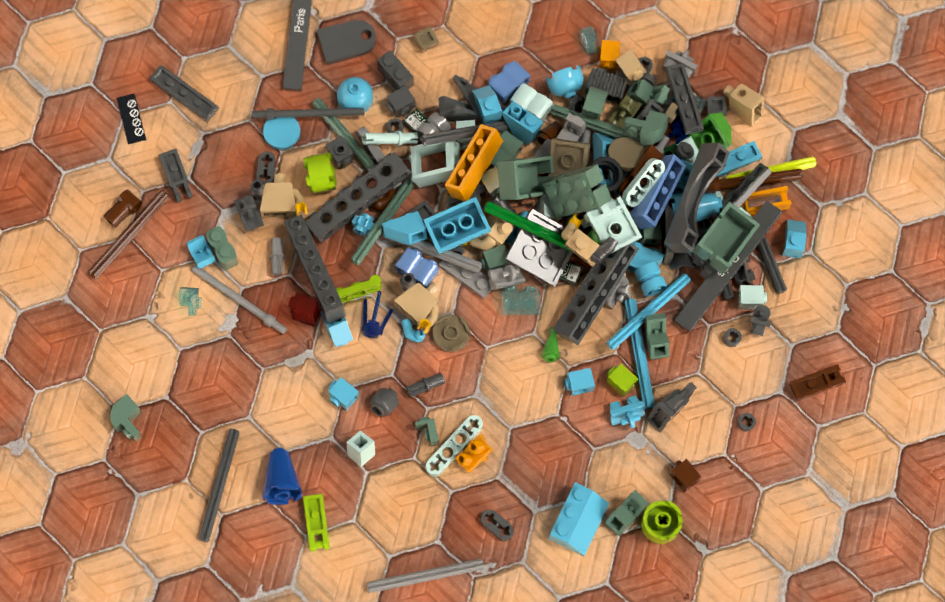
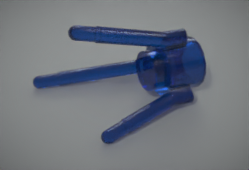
[361,291,393,339]

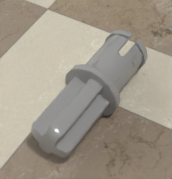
[270,238,285,276]

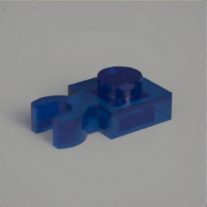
[669,115,689,144]

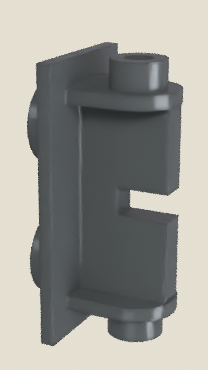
[734,256,755,287]

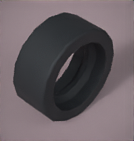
[587,157,623,193]

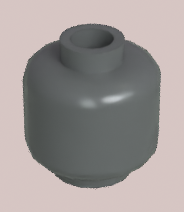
[370,388,399,417]

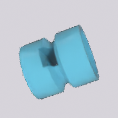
[634,262,668,297]

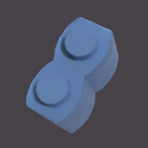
[488,61,531,104]
[395,248,439,288]

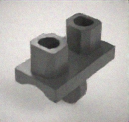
[234,194,264,232]
[749,305,771,336]

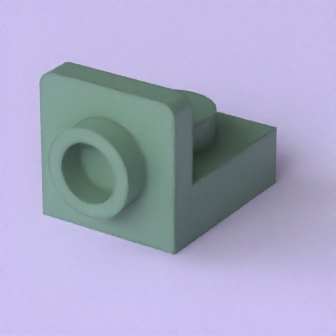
[415,417,439,447]

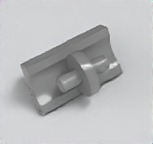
[662,49,698,78]
[488,264,526,290]
[605,272,632,310]

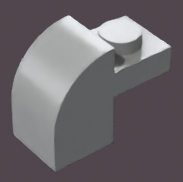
[557,113,587,142]

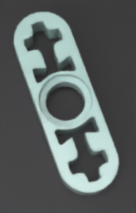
[622,158,665,207]

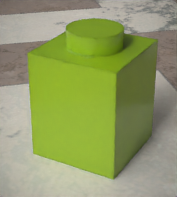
[607,364,638,397]

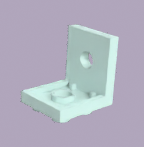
[581,197,642,254]

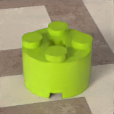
[303,152,337,193]
[641,501,683,544]

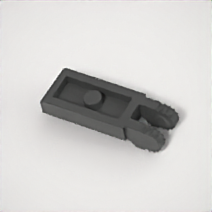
[159,148,193,202]

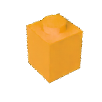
[599,40,620,70]

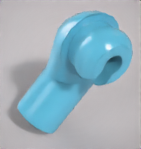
[401,319,425,343]

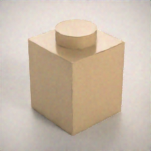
[616,49,647,83]

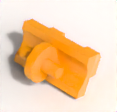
[456,435,493,473]

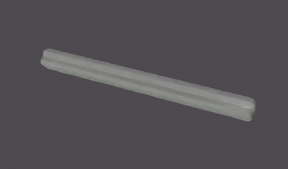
[380,232,482,273]
[367,559,484,593]

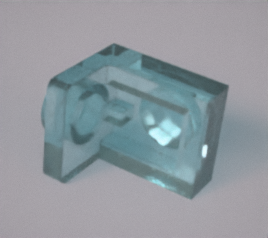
[179,287,202,316]

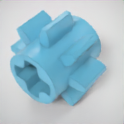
[351,213,375,236]

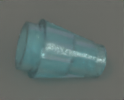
[578,26,598,55]

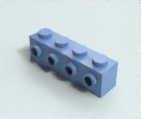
[630,154,686,229]

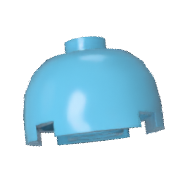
[545,66,584,99]
[336,77,374,112]

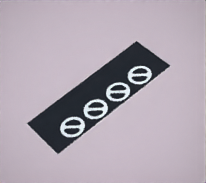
[117,93,146,145]

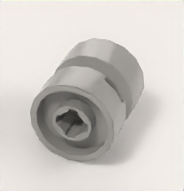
[416,112,451,139]

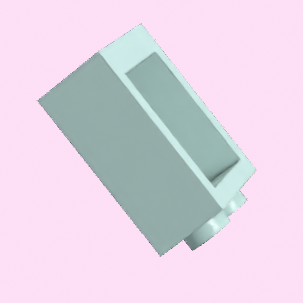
[409,140,460,188]

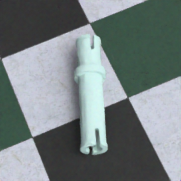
[362,131,418,146]

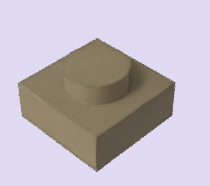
[414,27,439,52]
[664,102,678,124]

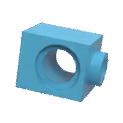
[564,368,595,396]

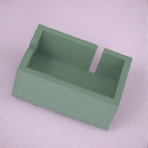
[497,156,554,200]
[542,164,612,218]
[693,202,760,274]

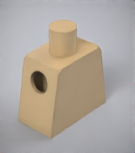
[723,84,764,127]

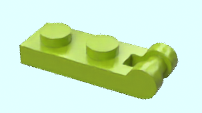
[336,275,382,303]
[303,494,330,552]

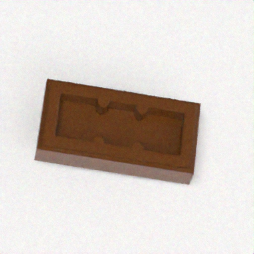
[630,144,664,187]

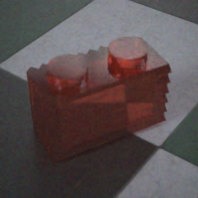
[288,292,320,327]

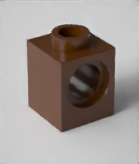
[670,459,702,493]

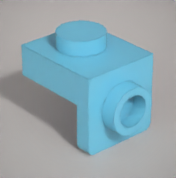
[186,235,216,269]

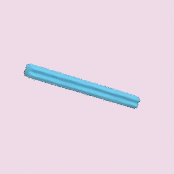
[607,273,691,350]
[625,298,655,409]

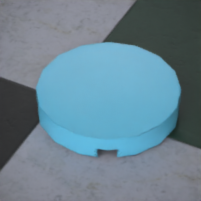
[263,117,301,150]

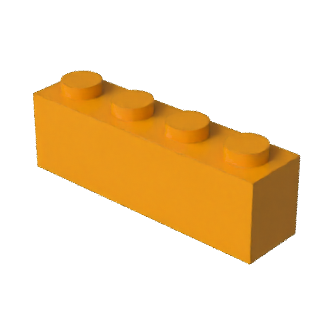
[445,124,503,202]

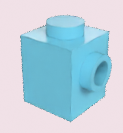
[328,377,359,411]

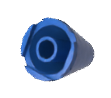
[262,448,302,505]

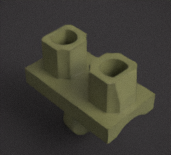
[608,95,642,129]

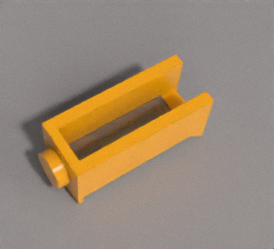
[740,186,792,216]

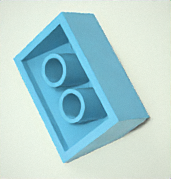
[423,197,491,254]
[549,482,609,556]

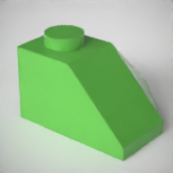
[684,113,732,150]

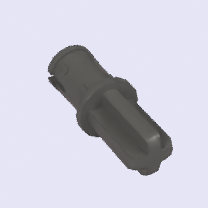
[406,372,445,397]

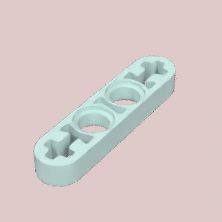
[426,415,483,477]

